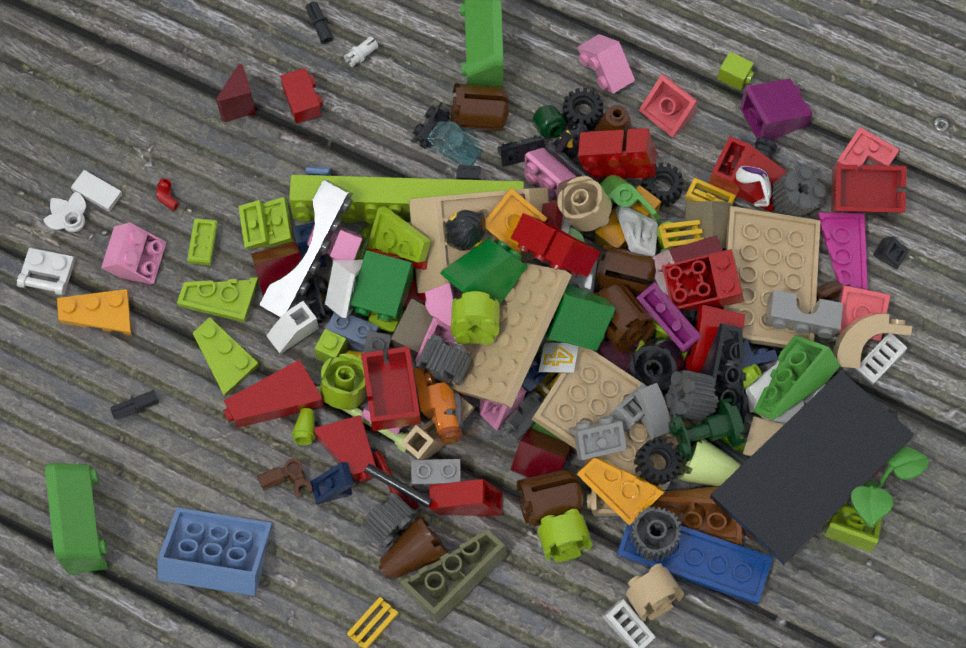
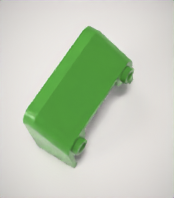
[460,0,503,88]
[568,175,661,243]
[45,463,108,576]

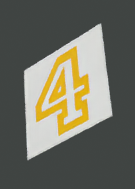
[539,343,579,373]

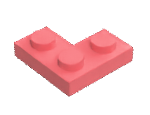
[836,127,900,171]

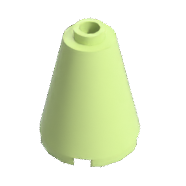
[678,438,741,486]

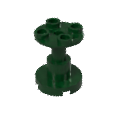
[668,398,745,461]

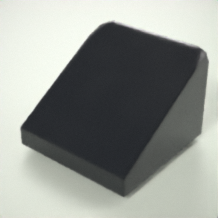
[873,236,908,269]

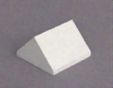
[325,260,363,318]

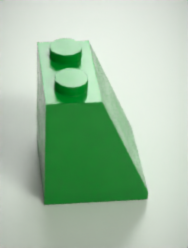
[440,238,528,304]
[350,250,415,323]
[545,284,616,351]

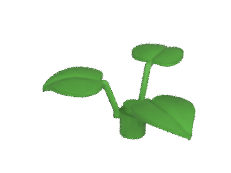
[851,446,929,527]

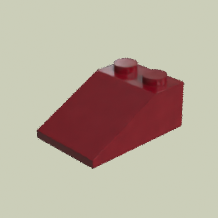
[651,235,723,297]

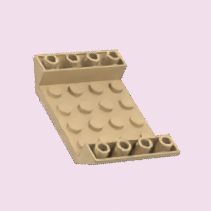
[409,188,549,293]

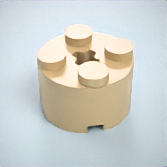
[557,176,612,231]
[626,563,684,621]

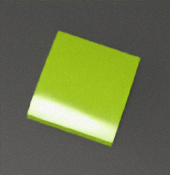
[238,197,294,249]

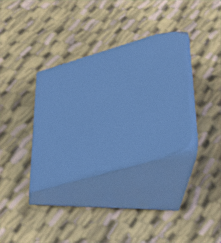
[306,166,332,176]

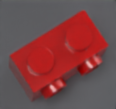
[280,68,323,124]

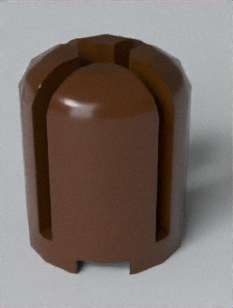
[451,83,509,131]
[594,245,656,299]
[596,284,655,353]
[516,469,583,528]

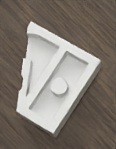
[615,206,658,257]

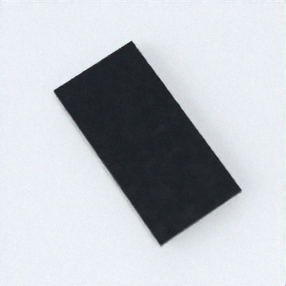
[710,371,915,565]

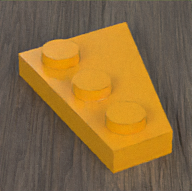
[57,289,132,336]
[577,457,665,526]

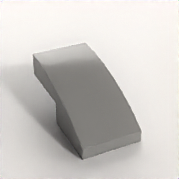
[634,383,671,440]

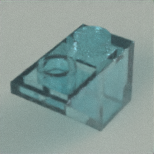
[427,121,482,166]

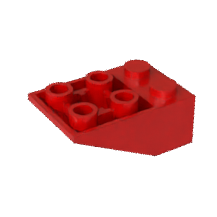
[709,136,787,212]
[662,249,745,311]

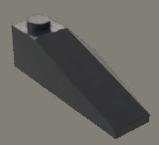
[701,323,748,426]

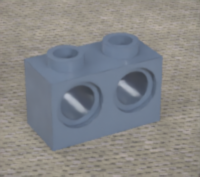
[326,312,380,352]

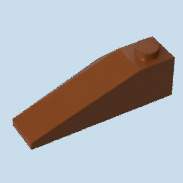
[646,486,744,544]

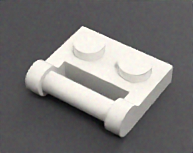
[17,248,75,296]

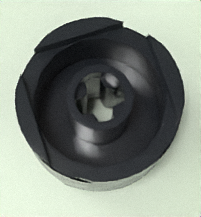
[630,338,684,391]

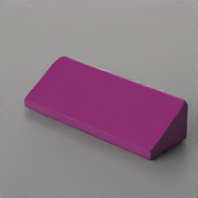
[636,282,701,354]

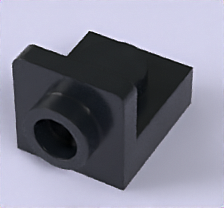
[456,165,481,180]

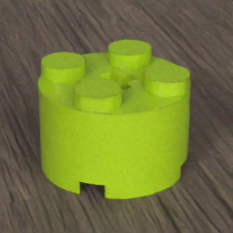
[451,291,500,345]
[320,354,367,410]
[537,509,593,562]

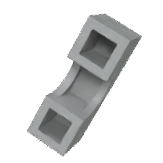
[765,290,843,338]

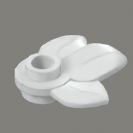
[44,192,86,232]

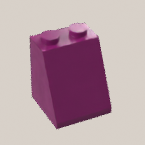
[740,78,812,141]

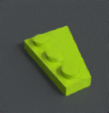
[367,206,431,263]
[177,277,259,323]
[193,317,259,398]

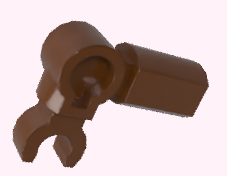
[257,458,312,499]

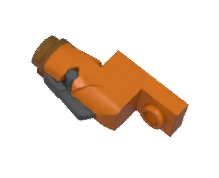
[413,367,463,444]

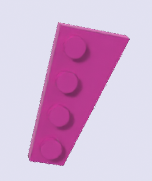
[817,212,868,290]

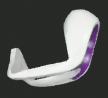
[736,166,772,207]

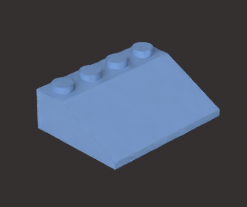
[157,507,272,596]

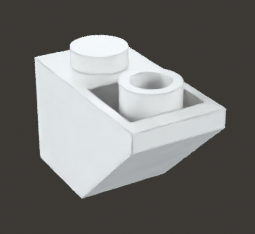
[266,301,319,354]

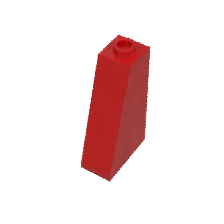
[223,360,324,428]

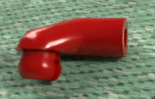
[156,178,180,212]

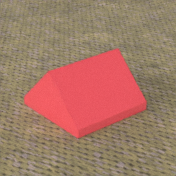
[638,74,698,138]

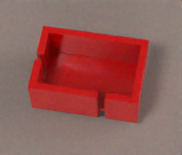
[578,128,657,180]
[831,164,906,214]
[511,213,601,278]
[361,346,421,431]

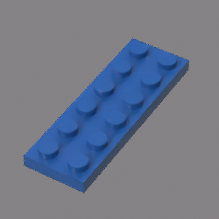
[617,523,773,605]

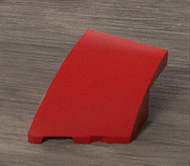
[686,305,745,373]

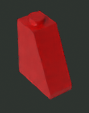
[314,415,376,482]
[428,479,503,516]

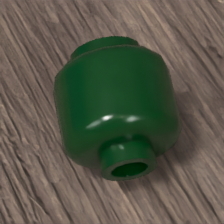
[532,105,566,138]

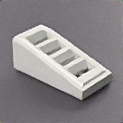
[855,333,907,385]
[602,599,656,648]

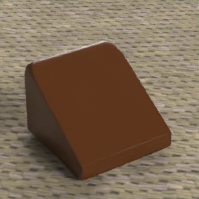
[816,281,843,301]

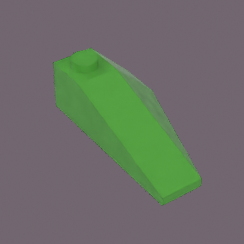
[754,335,840,421]

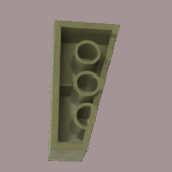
[400,529,507,624]

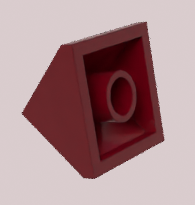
[216,64,256,122]
[251,241,302,296]
[510,428,573,478]

